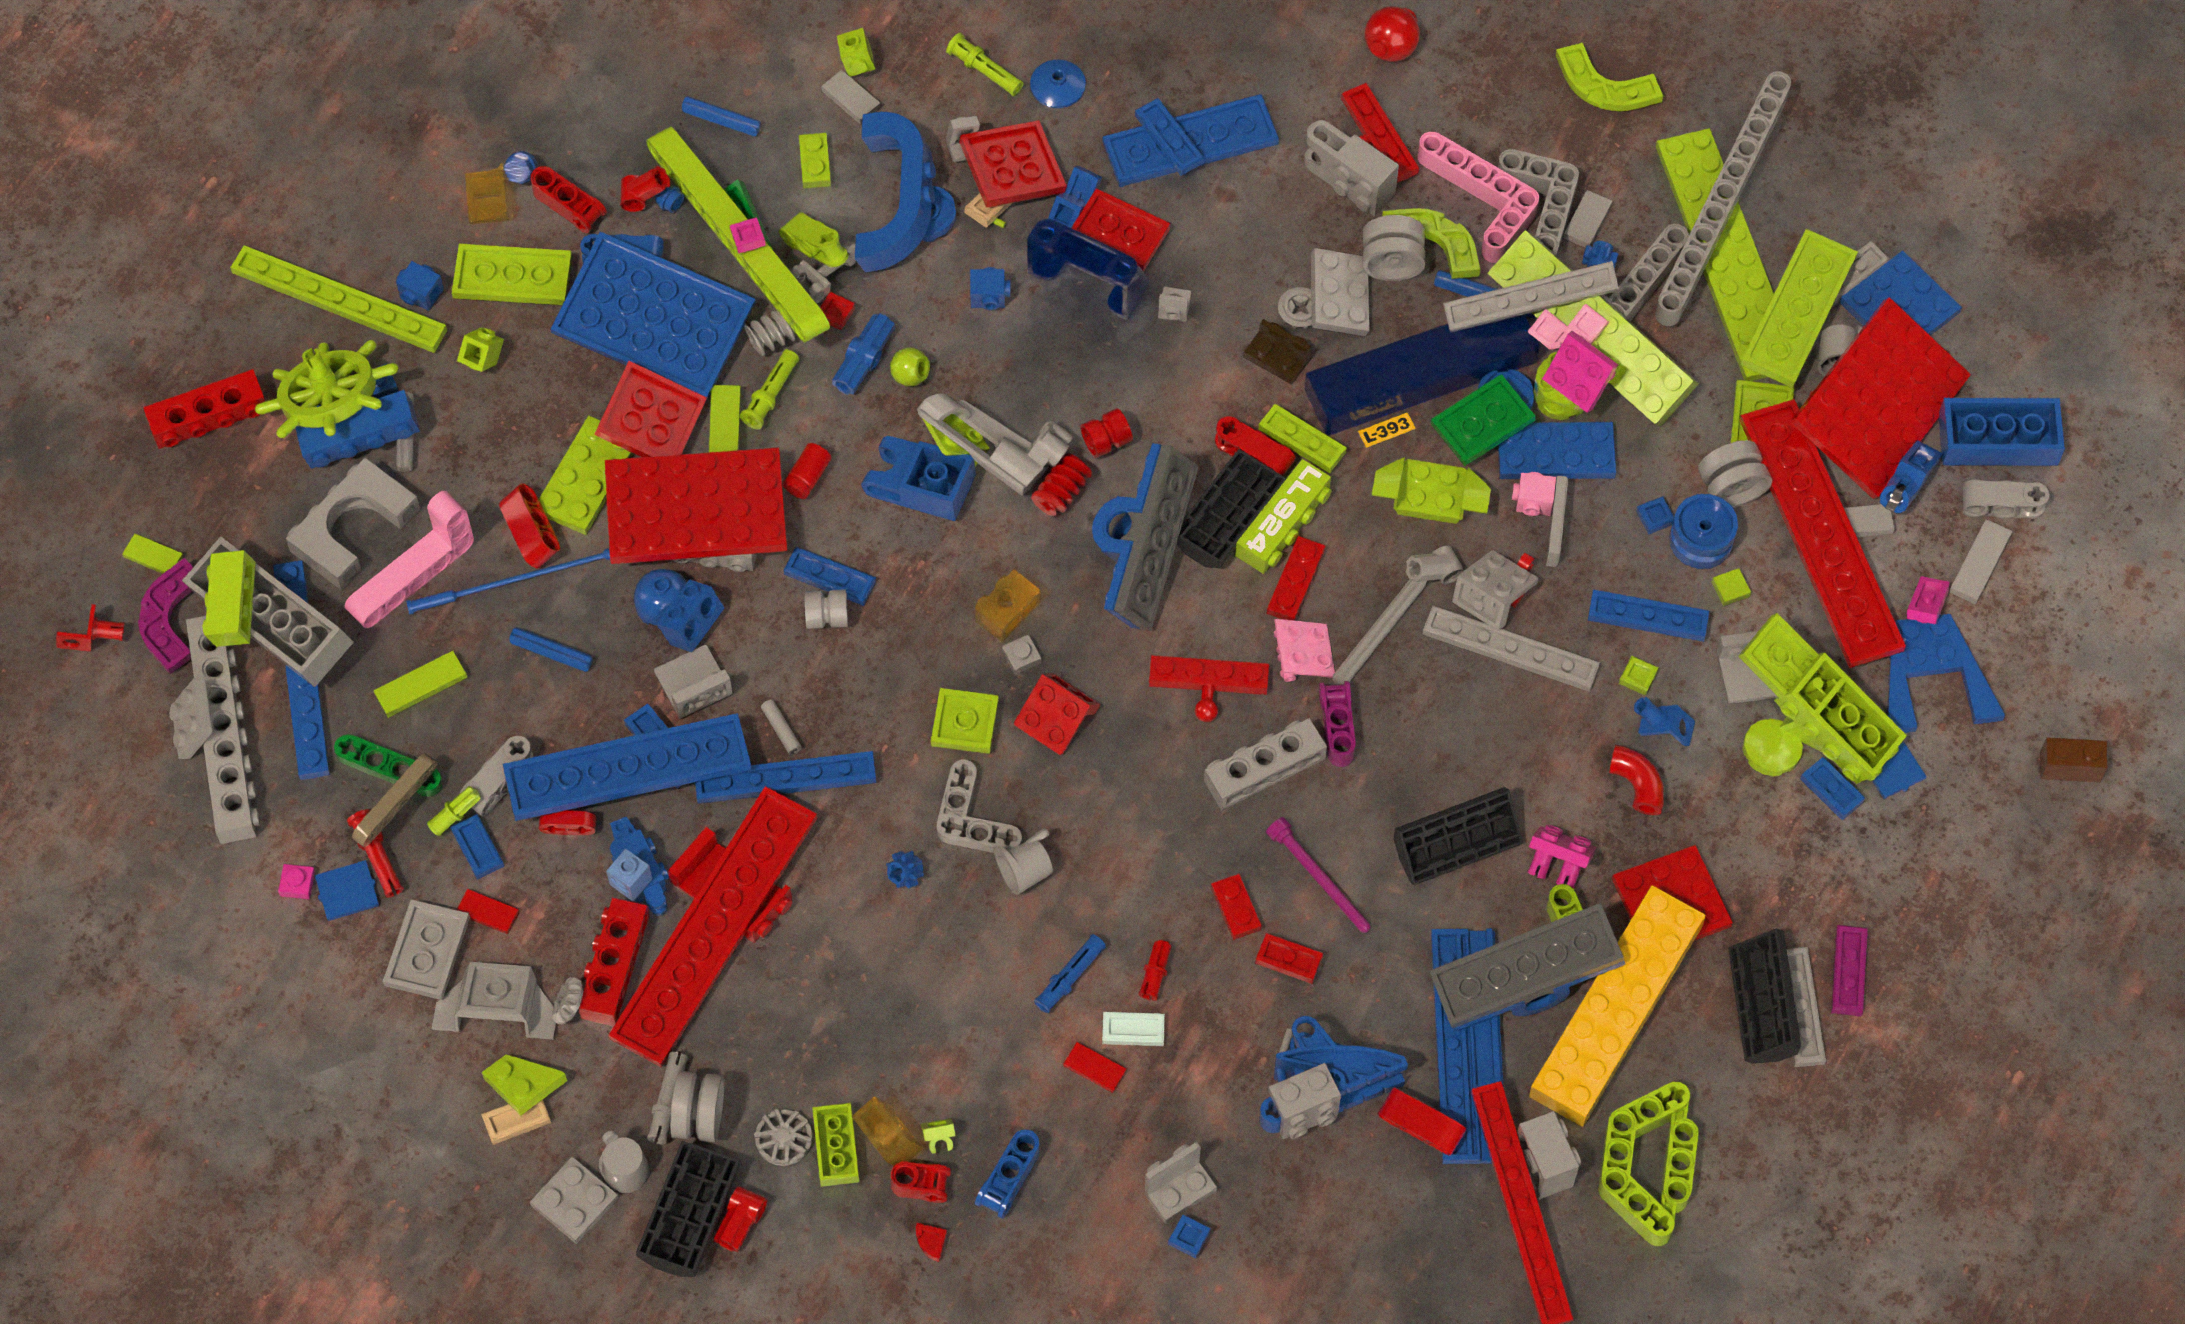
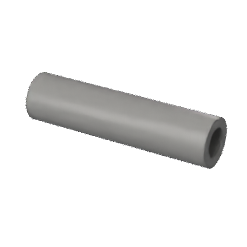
[761,699,802,755]

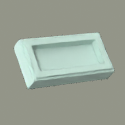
[1102,1012,1165,1046]

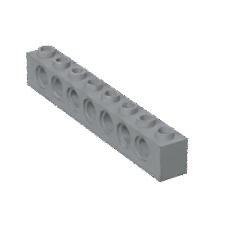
[186,616,260,844]

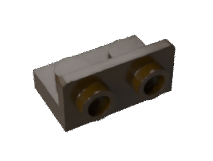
[1243,319,1311,385]

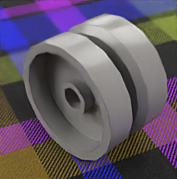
[1363,215,1425,281]
[1698,440,1772,508]
[670,1071,725,1142]

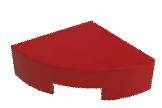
[916,1223,947,1262]

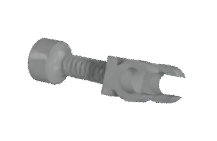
[790,241,857,303]

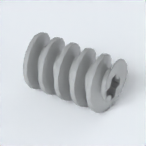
[744,310,795,356]

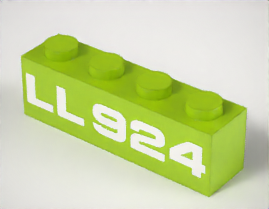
[1235,459,1332,574]

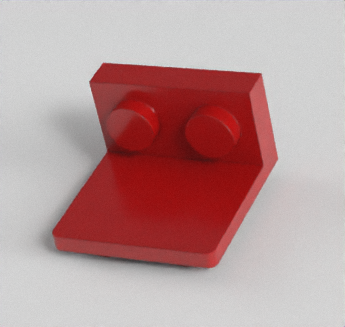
[1014,673,1101,755]

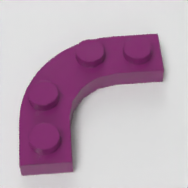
[138,558,193,674]

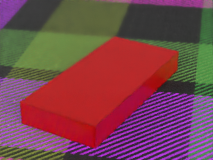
[457,889,519,935]
[1063,1042,1127,1093]

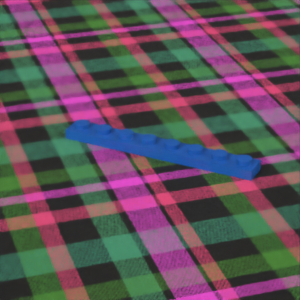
[273,560,330,780]

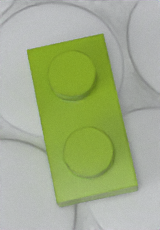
[799,133,831,188]

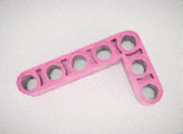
[1418,132,1539,263]
[345,491,474,628]

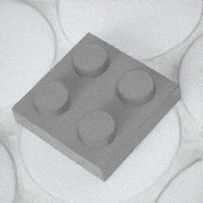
[169,678,212,759]
[530,1157,619,1244]

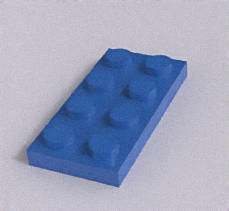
[1498,422,1616,479]

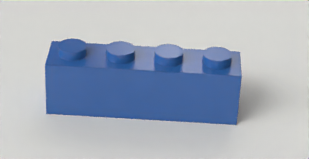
[295,390,420,469]

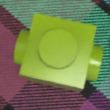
[837,28,875,77]
[457,328,504,372]

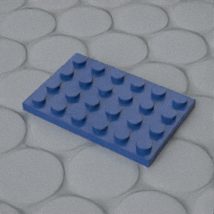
[550,232,756,401]

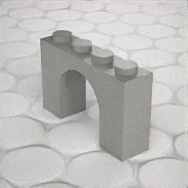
[286,458,421,591]

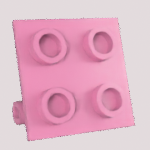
[1274,619,1335,682]

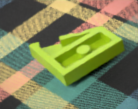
[482,1054,567,1116]

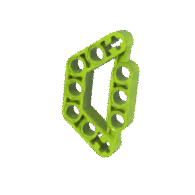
[1598,1082,1699,1246]

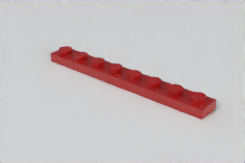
[1471,1081,1573,1324]

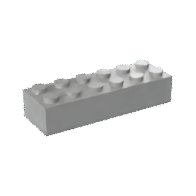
[182,536,354,687]

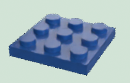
[1839,250,1962,336]

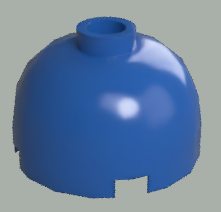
[634,568,687,628]

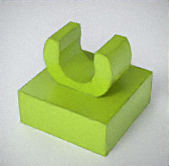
[921,1118,955,1154]

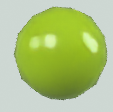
[890,347,930,387]

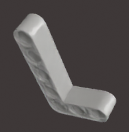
[1498,149,1579,256]
[1601,224,1689,322]

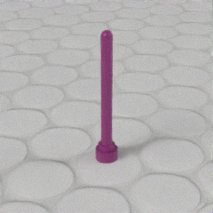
[1266,817,1370,933]

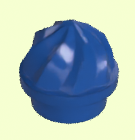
[655,184,684,213]

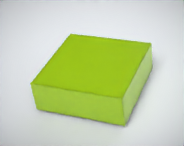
[1711,568,1751,606]
[1619,656,1659,696]

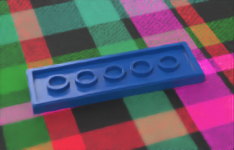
[1102,94,1279,187]

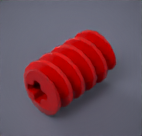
[1032,453,1093,516]

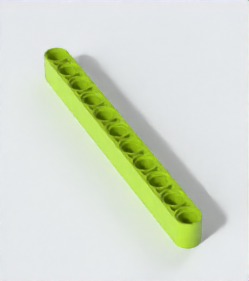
[646,126,830,343]

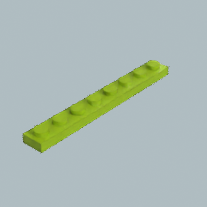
[230,245,447,353]

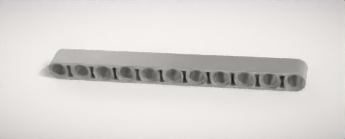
[1655,71,1791,326]

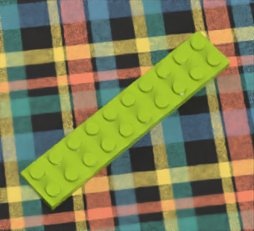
[1656,128,1774,381]

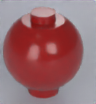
[1364,6,1420,62]

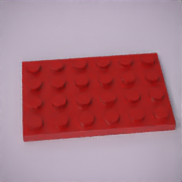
[1790,297,1971,499]
[605,447,787,564]

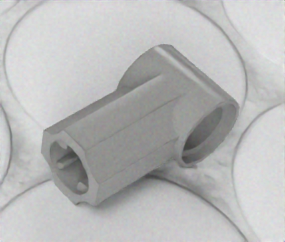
[1406,546,1464,585]

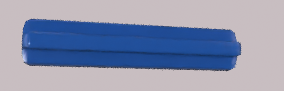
[681,96,761,136]
[509,627,593,672]

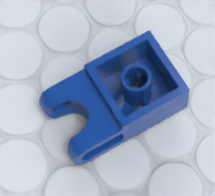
[861,436,976,521]

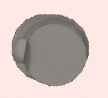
[1817,325,1863,376]
[994,828,1053,895]
[599,1130,650,1193]

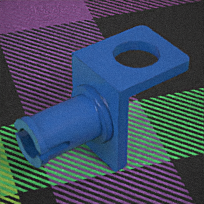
[1634,697,1695,746]

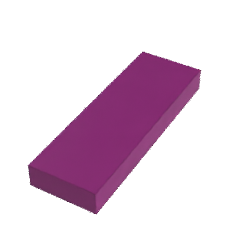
[1831,925,1868,1017]

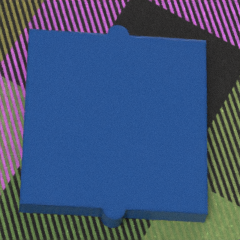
[1872,741,1927,799]
[315,860,379,921]

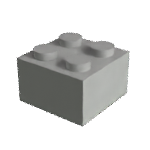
[1517,1111,1581,1199]

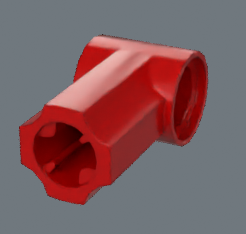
[620,166,670,212]
[714,1186,768,1252]

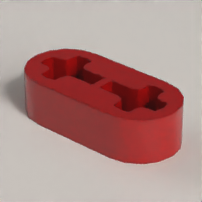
[538,811,597,836]

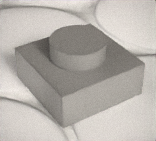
[1002,634,1041,675]

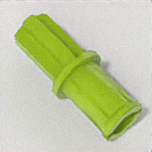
[427,786,481,836]

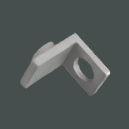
[1158,287,1191,322]

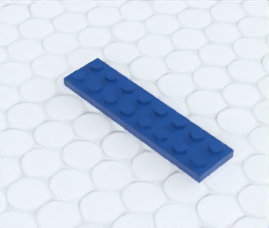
[502,713,751,821]

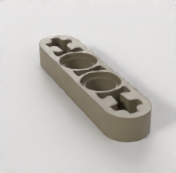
[352,753,437,847]

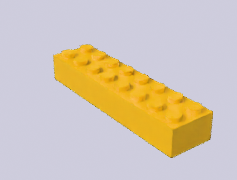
[1529,886,1706,1127]

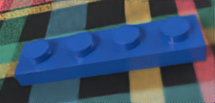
[1588,590,1709,642]

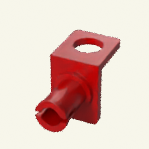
[56,604,125,652]

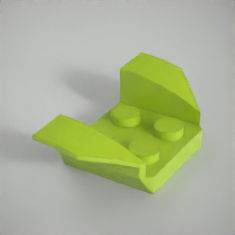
[1372,457,1491,524]

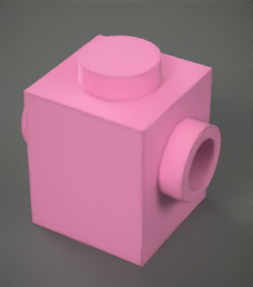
[1512,472,1556,516]

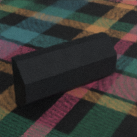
[1177,449,1287,568]
[1393,787,1523,885]
[1728,928,1801,1064]
[636,1141,741,1277]

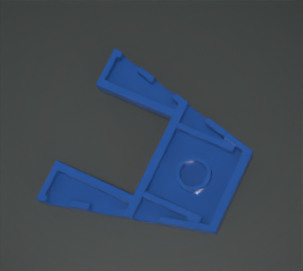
[1887,614,2005,733]

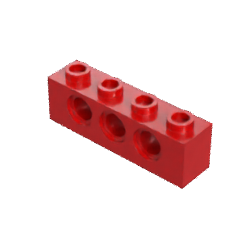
[143,369,265,449]
[578,897,650,1026]

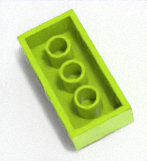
[812,1103,859,1187]

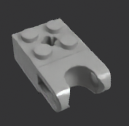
[1304,120,1399,217]

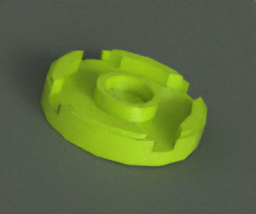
[1742,718,1803,776]

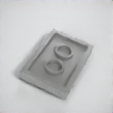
[1311,248,1369,336]
[383,900,470,1000]

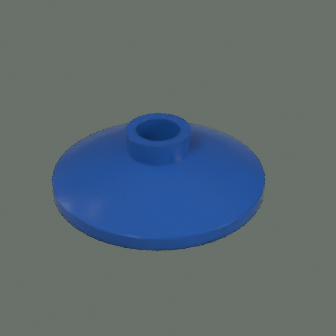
[1030,60,1086,108]

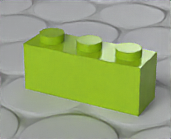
[202,550,256,647]

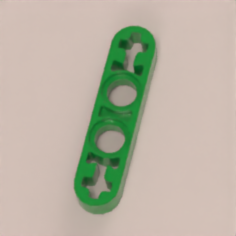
[334,734,443,797]

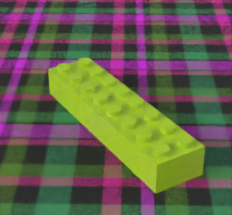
[1487,230,1699,426]

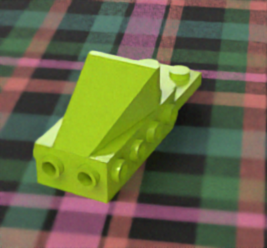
[1738,613,1907,784]

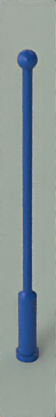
[406,548,610,615]

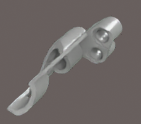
[917,393,1073,496]

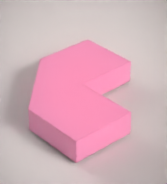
[1528,304,1609,350]

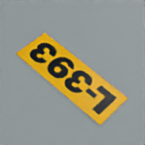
[1358,413,1416,448]

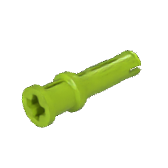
[946,32,1024,97]
[739,349,800,429]

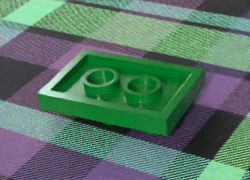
[1431,374,1535,467]

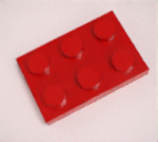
[1069,188,1171,272]

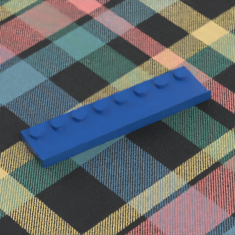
[1431,928,1504,1164]

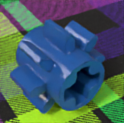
[1582,241,1618,270]
[886,851,924,888]

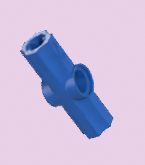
[832,313,895,395]

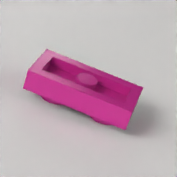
[1907,576,1950,624]

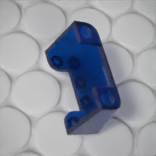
[1027,219,1149,320]

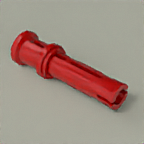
[347,809,404,898]

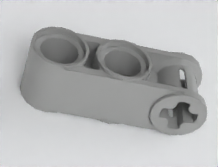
[1962,479,2050,519]
[460,736,534,817]

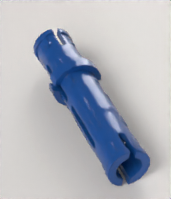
[1034,934,1106,1013]

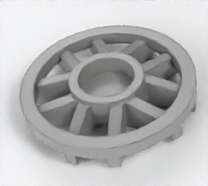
[754,1109,813,1166]

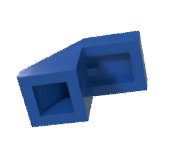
[1047,165,1102,231]

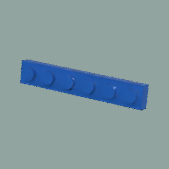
[695,751,876,804]

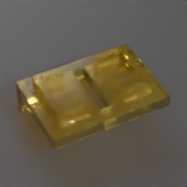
[465,163,509,224]

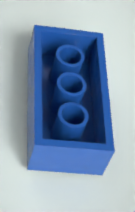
[1938,398,2065,466]

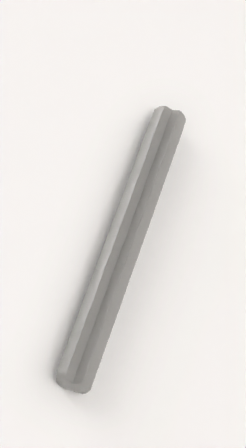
[1332,579,1427,684]

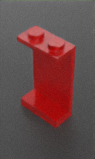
[668,827,792,943]

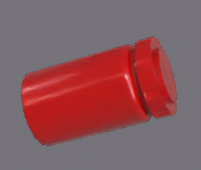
[782,443,832,499]

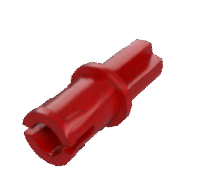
[1138,940,1172,1001]

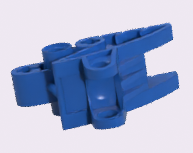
[1259,1016,1408,1133]

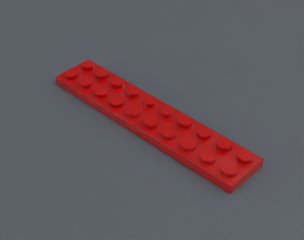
[1739,399,1906,668]
[608,786,817,1068]

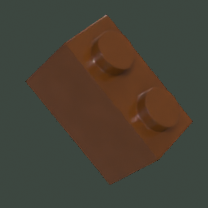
[2040,737,2108,783]

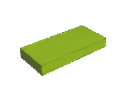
[122,533,184,574]

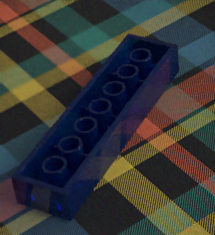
[1304,314,1540,436]

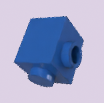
[396,261,444,311]
[970,267,1010,310]

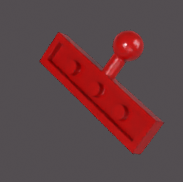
[1341,83,1419,183]
[1149,655,1269,722]

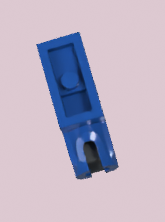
[1880,440,1943,513]

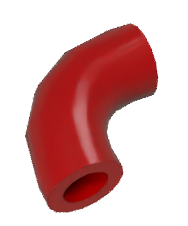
[1609,744,1664,815]

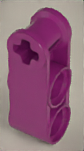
[1319,681,1356,767]

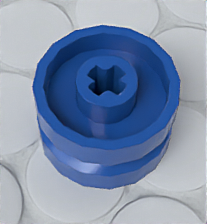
[1669,494,1738,569]

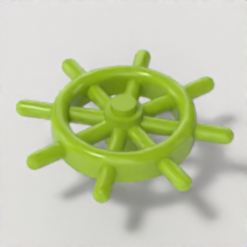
[255,340,399,438]

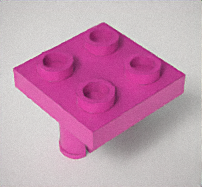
[1542,331,1618,413]
[1527,825,1597,889]

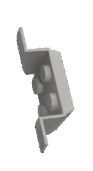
[432,962,556,1040]

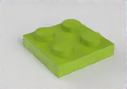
[931,688,999,754]

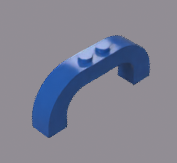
[855,112,936,272]

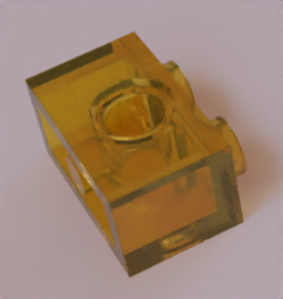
[975,569,1041,642]
[852,1096,923,1166]

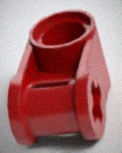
[890,1161,951,1203]

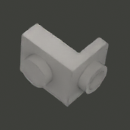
[945,116,980,162]

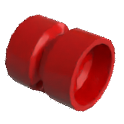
[1080,408,1133,459]

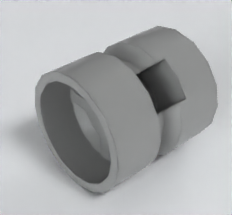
[805,589,848,629]

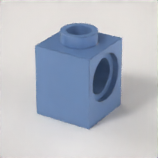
[606,849,652,902]

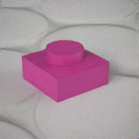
[729,217,766,254]
[278,864,315,899]

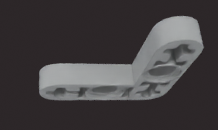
[937,760,1022,853]

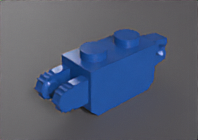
[609,816,669,917]

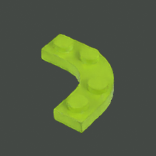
[1555,42,1663,111]
[1382,208,1481,279]

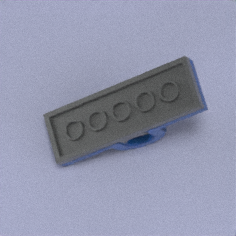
[1092,443,1199,631]
[1429,903,1626,1032]

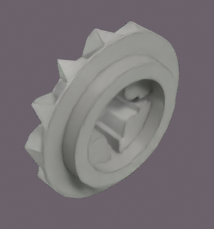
[1278,287,1312,329]
[552,977,583,1025]

